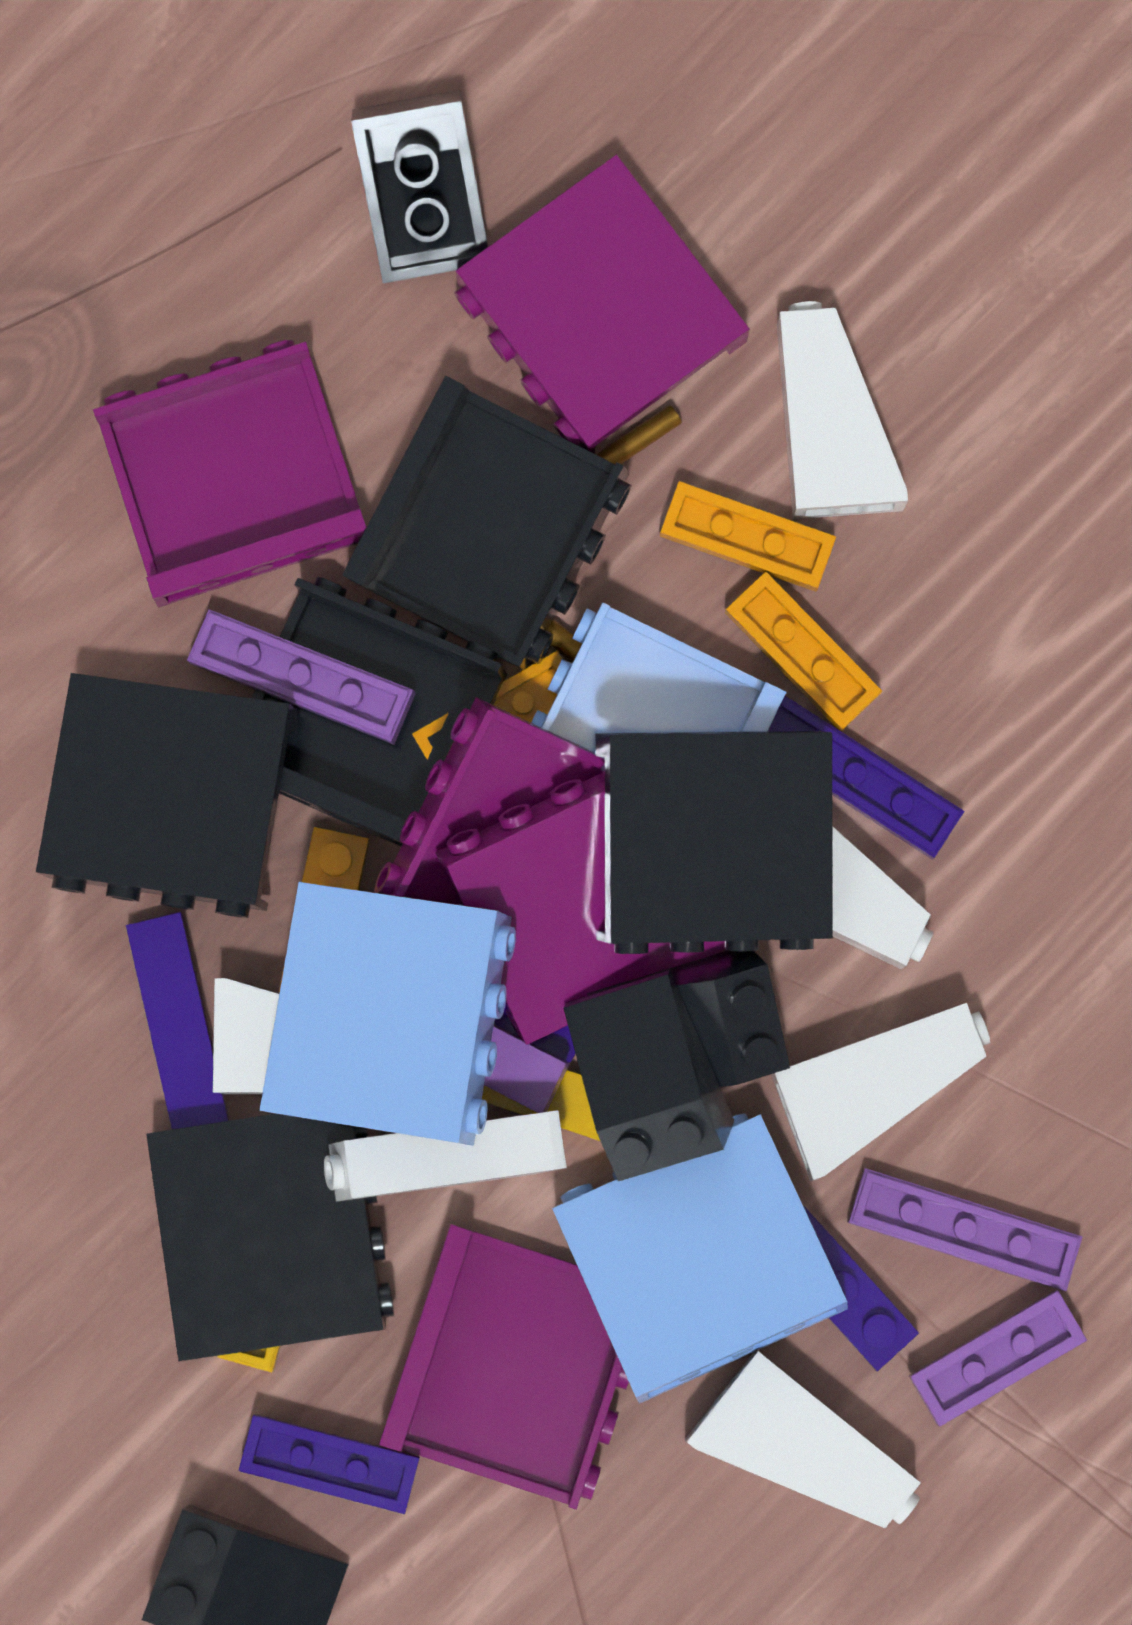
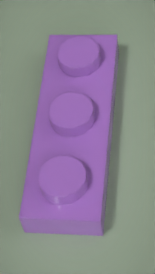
[909,1290,1087,1427]

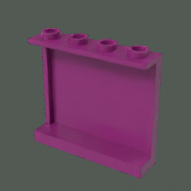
[454,154,750,454]
[93,340,366,608]
[374,697,605,906]
[435,764,725,1045]
[379,1224,629,1510]

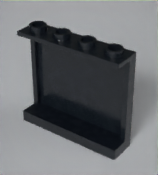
[342,375,632,670]
[252,577,507,847]
[36,673,300,918]
[595,731,833,954]
[146,1114,394,1362]

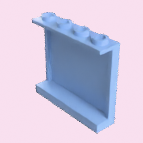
[531,602,786,753]
[260,882,516,1146]
[552,1113,848,1404]

